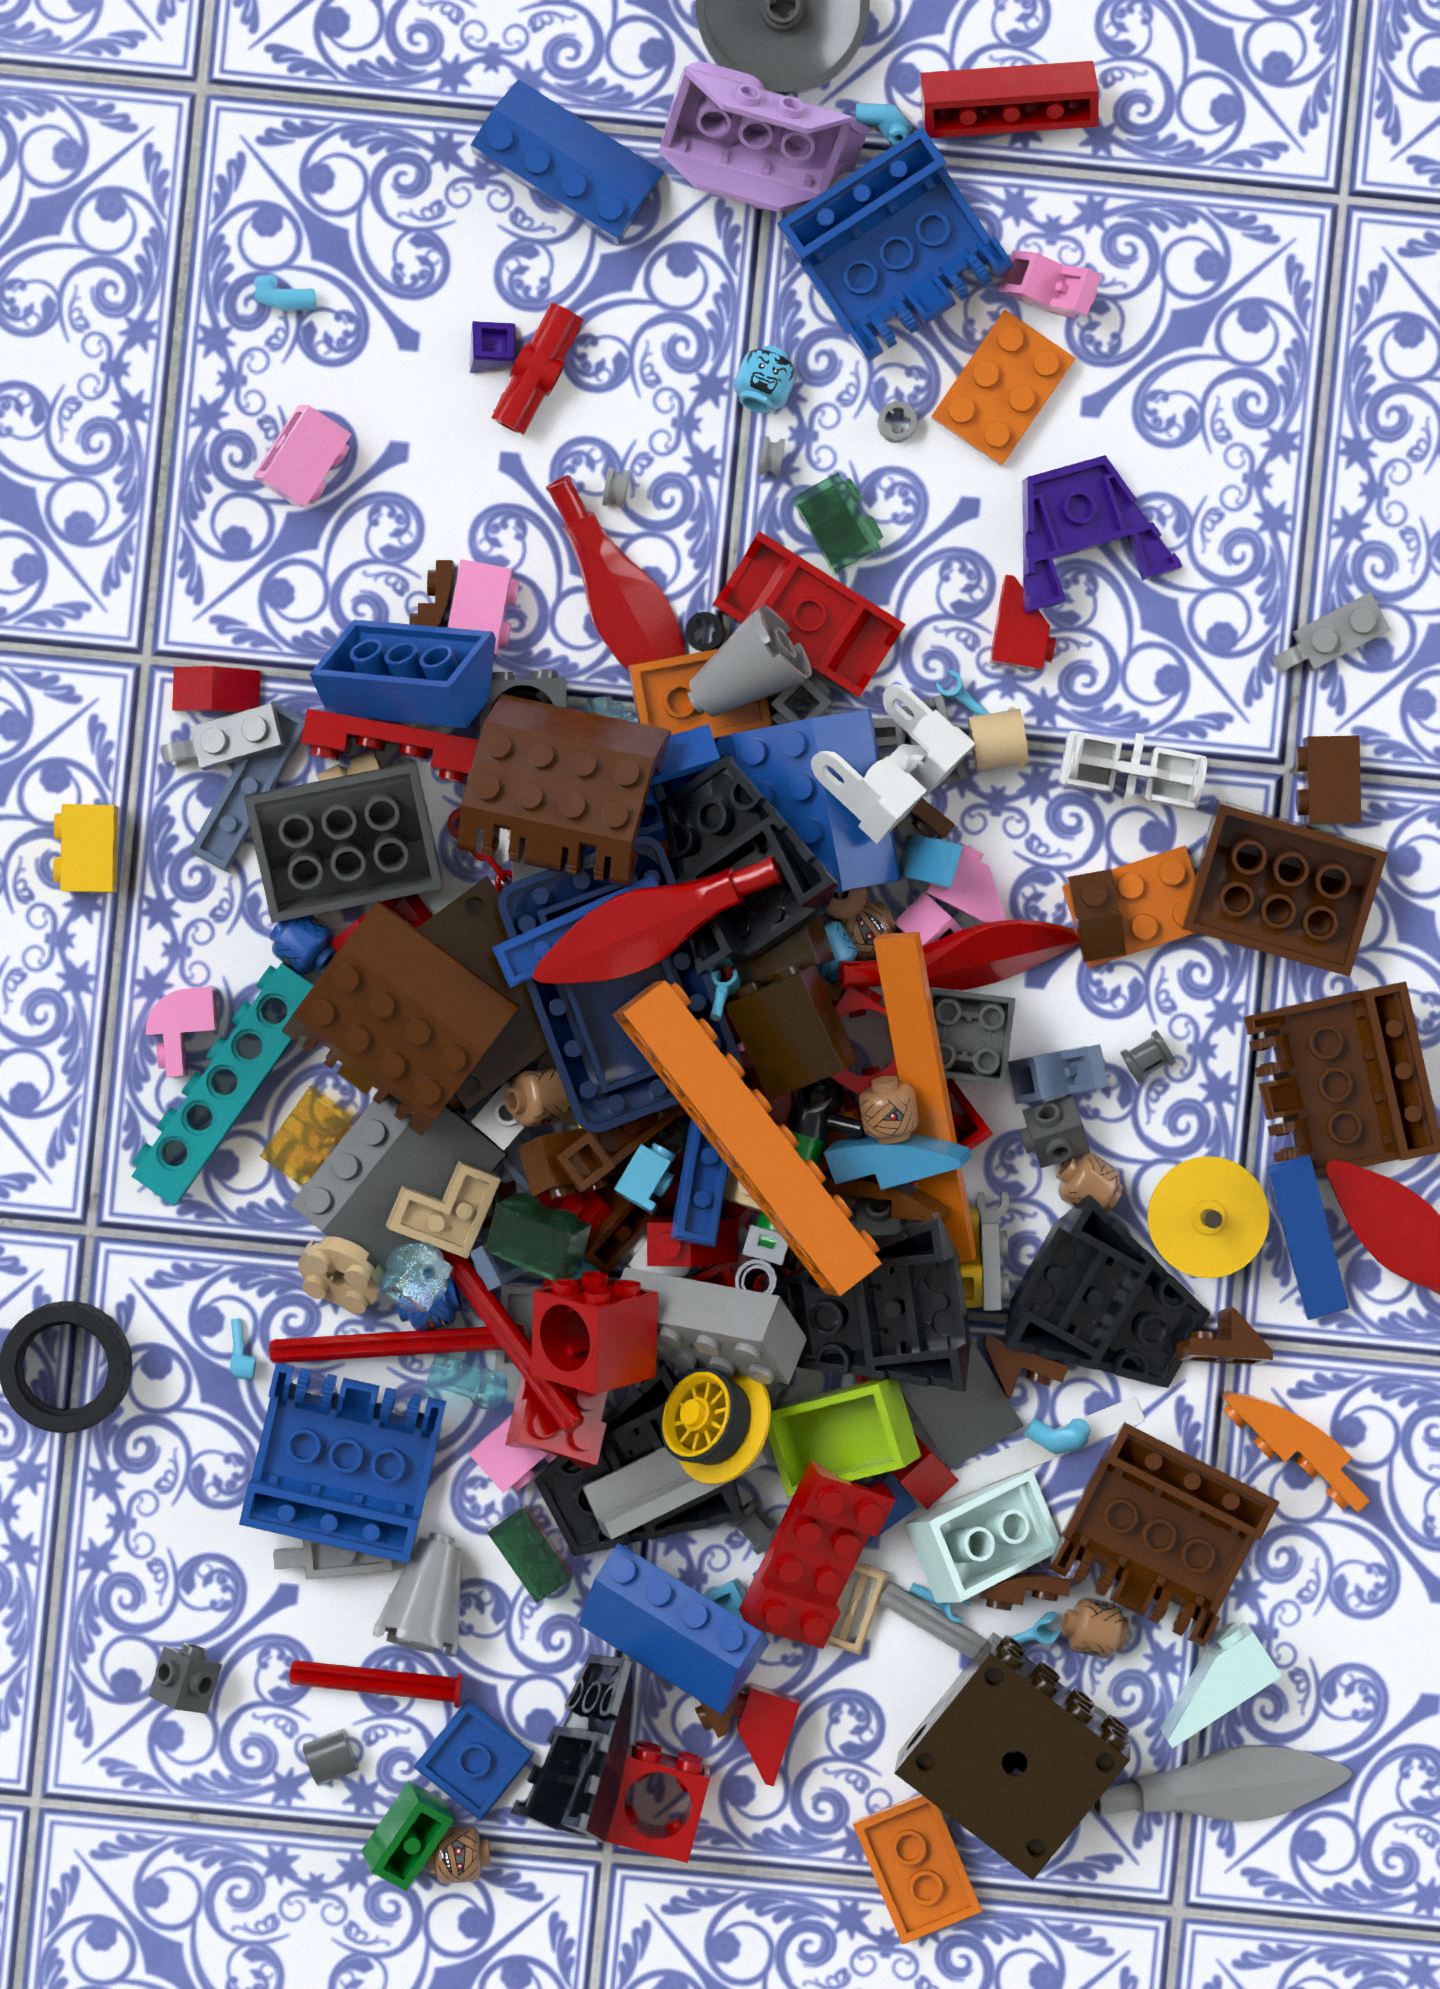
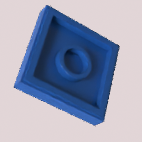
[413,1698,535,1821]

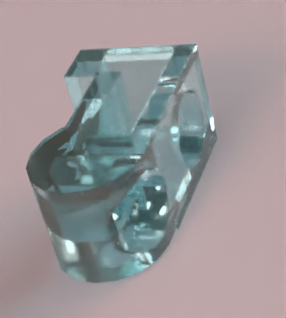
[422,1353,507,1410]

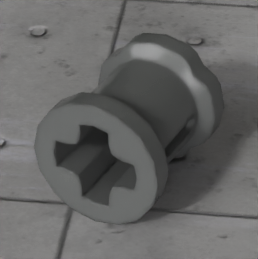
[1120,1030,1176,1084]
[728,1497,779,1555]

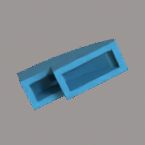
[899,835,963,890]
[824,1134,972,1190]

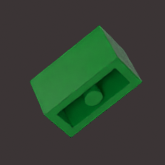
[361,1780,454,1891]

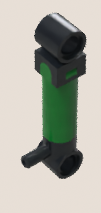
[735,1077,865,1300]

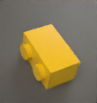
[53,804,119,893]

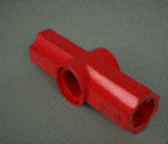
[491,302,584,436]

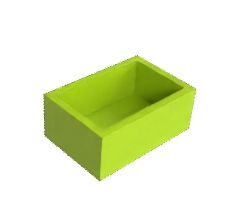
[768,1379,921,1497]

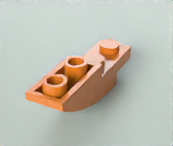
[1221,1390,1370,1513]

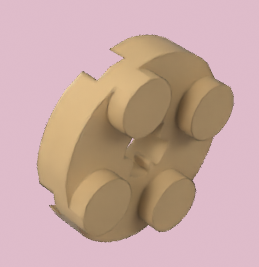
[298,1236,385,1314]

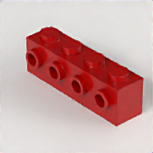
[920,61,1099,138]

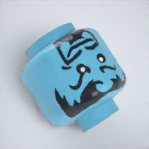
[734,346,797,414]

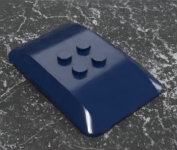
[497,836,742,1133]

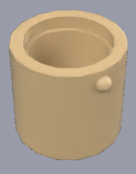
[968,706,1029,772]

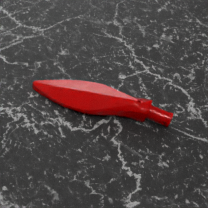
[545,475,686,672]
[533,855,783,984]
[838,919,1079,990]
[1326,1160,1440,1295]

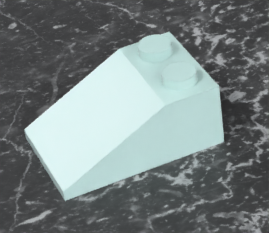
[904,1470,1060,1603]
[1160,1622,1282,1748]

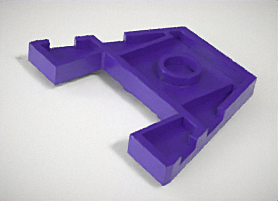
[1022,455,1182,614]

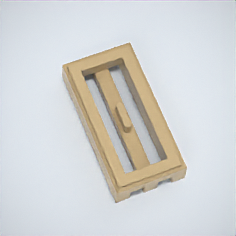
[826,1562,888,1655]

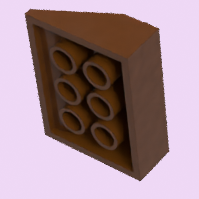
[1182,799,1388,977]

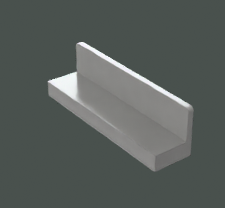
[583,1447,767,1539]

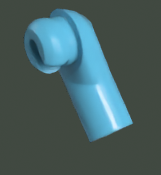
[855,103,913,146]
[253,275,316,311]
[1023,1417,1091,1454]

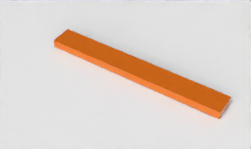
[873,932,977,1262]

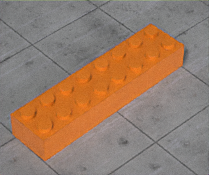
[612,980,882,1296]

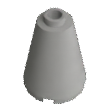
[688,605,812,717]
[372,1532,461,1657]

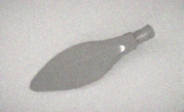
[1093,1745,1352,1822]

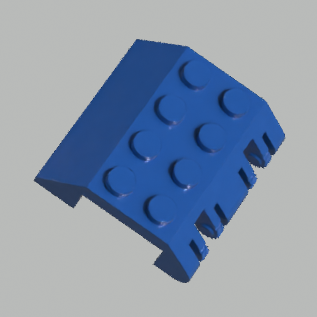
[777,127,1013,363]
[714,709,902,892]
[239,1362,447,1564]

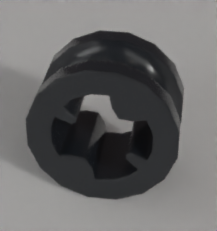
[685,612,724,652]

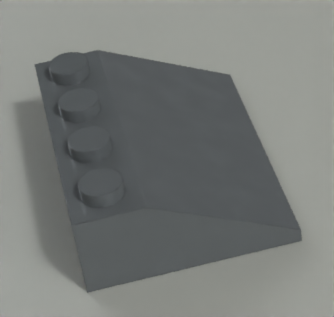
[244,762,443,923]
[290,1094,508,1290]

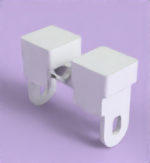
[811,684,976,844]
[1058,731,1207,810]

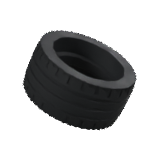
[0,1301,133,1433]

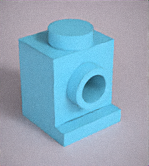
[614,1143,676,1215]

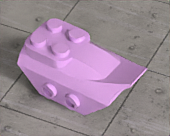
[658,61,869,213]

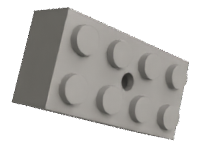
[620,1267,807,1384]

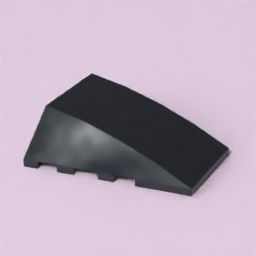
[659,756,839,976]
[1003,1194,1210,1388]
[783,1217,971,1392]
[534,1364,746,1556]
[510,1654,632,1843]

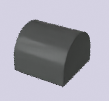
[303,1728,359,1786]

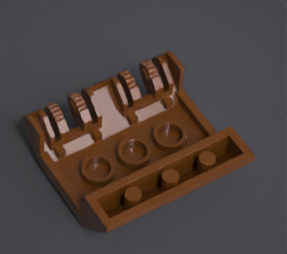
[458,694,672,887]
[281,900,519,1136]
[1243,981,1440,1178]
[1048,1422,1280,1648]

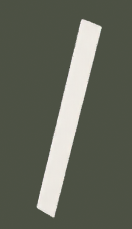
[935,1397,1145,1506]

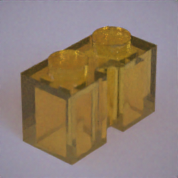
[260,1085,355,1186]

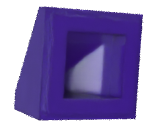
[470,321,516,373]

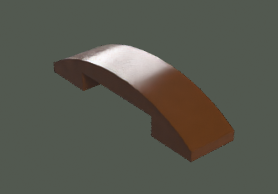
[554,1104,686,1193]
[822,1175,948,1221]

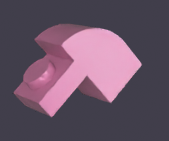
[998,250,1102,319]
[146,987,219,1077]

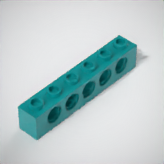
[131,963,314,1206]

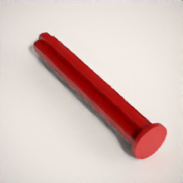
[289,1660,463,1708]

